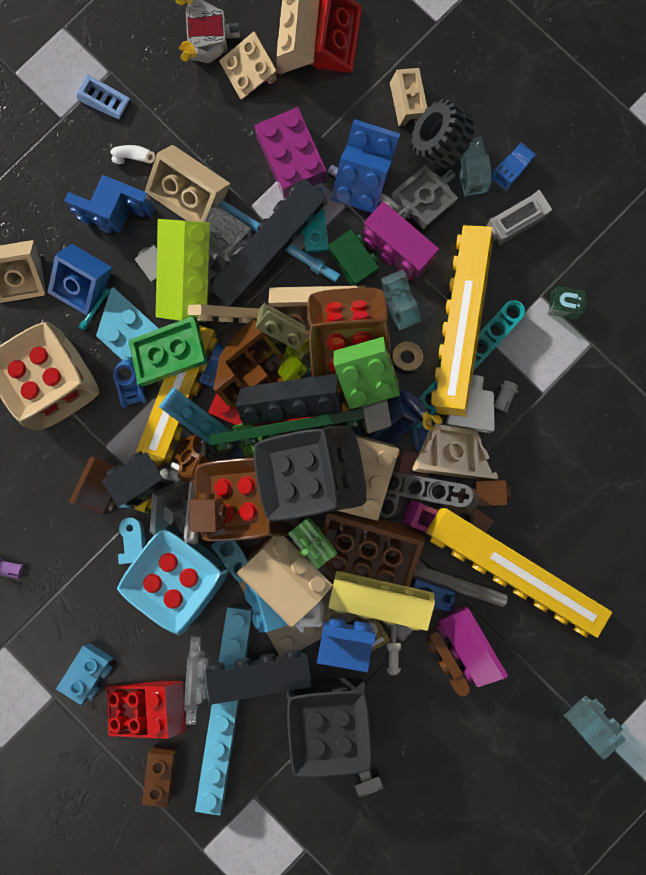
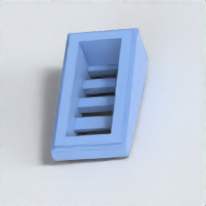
[77,74,130,119]

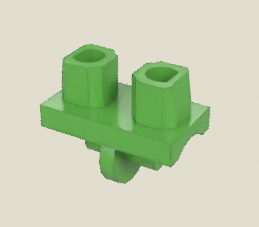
[288,517,338,569]

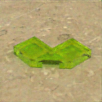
[278,338,310,381]

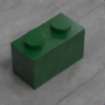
[328,229,379,286]

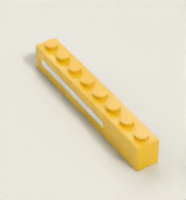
[431,225,493,417]
[135,325,218,513]
[426,507,612,638]

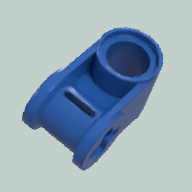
[113,359,147,408]

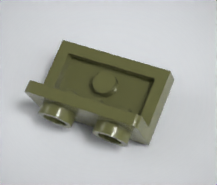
[255,303,309,350]

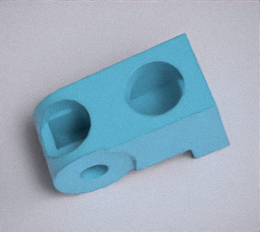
[118,517,146,564]
[211,540,249,583]

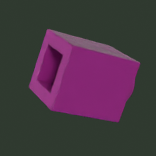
[402,500,438,532]

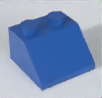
[47,244,112,316]

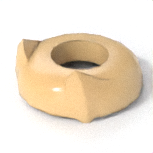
[392,342,423,372]

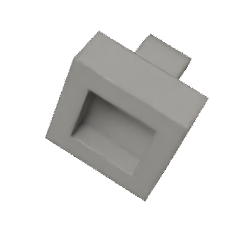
[355,770,384,797]

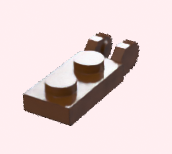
[426,628,470,697]

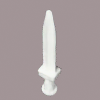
[386,624,401,675]

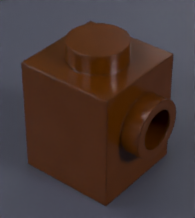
[189,492,227,532]

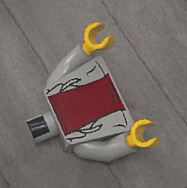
[176,0,240,63]

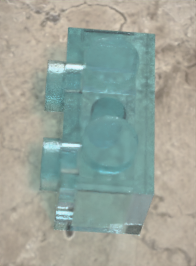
[563,696,626,760]

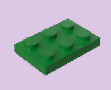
[128,316,208,387]

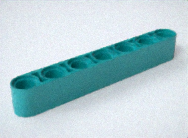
[411,300,525,430]

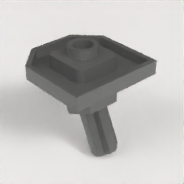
[150,480,189,537]

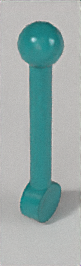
[79,288,110,331]

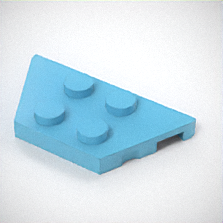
[96,287,159,361]

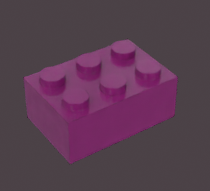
[254,107,326,199]
[362,201,439,283]

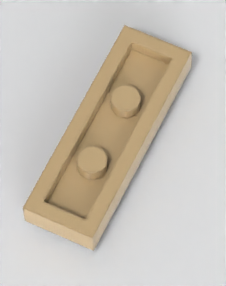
[188,305,259,323]

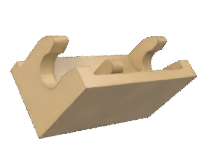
[390,68,427,126]

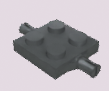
[391,165,458,229]

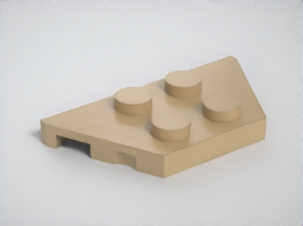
[413,424,498,481]

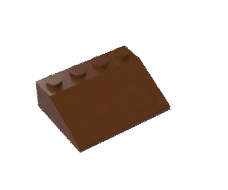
[312,511,425,588]

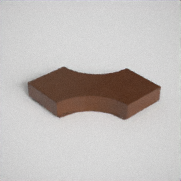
[172,435,208,482]

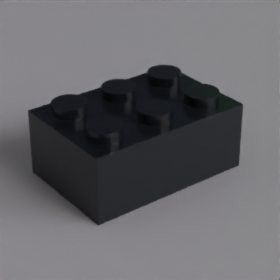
[101,451,176,509]

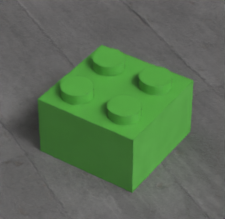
[334,337,400,409]

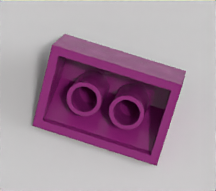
[436,604,508,687]

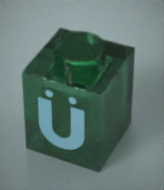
[548,286,588,320]

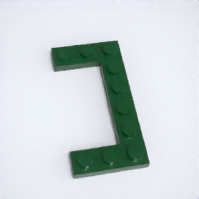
[209,409,364,456]

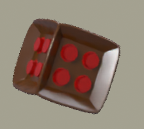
[308,287,390,377]
[194,458,299,542]

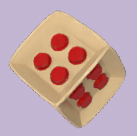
[0,322,100,431]

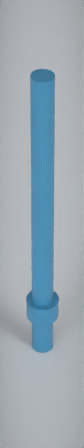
[218,200,340,283]

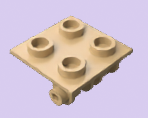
[219,32,277,100]

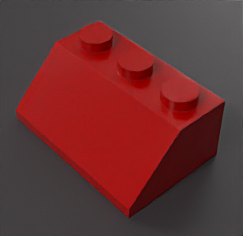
[310,0,362,73]

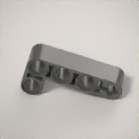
[380,472,479,520]

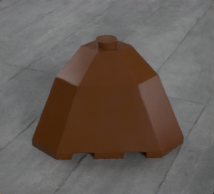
[213,319,302,407]

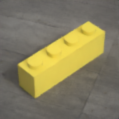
[328,571,435,631]

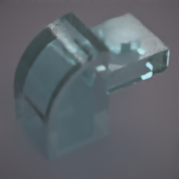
[460,136,491,196]
[381,270,421,330]

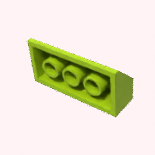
[156,219,210,322]

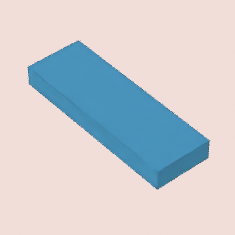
[159,387,230,446]

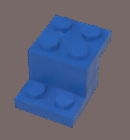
[331,119,400,213]
[64,175,156,234]
[317,616,376,672]

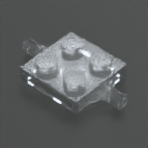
[184,636,208,725]

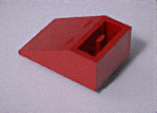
[106,681,186,739]

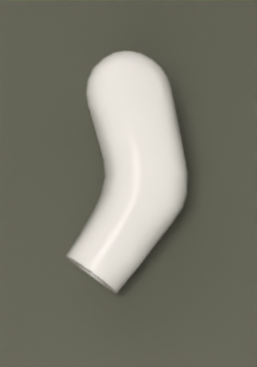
[111,145,155,164]

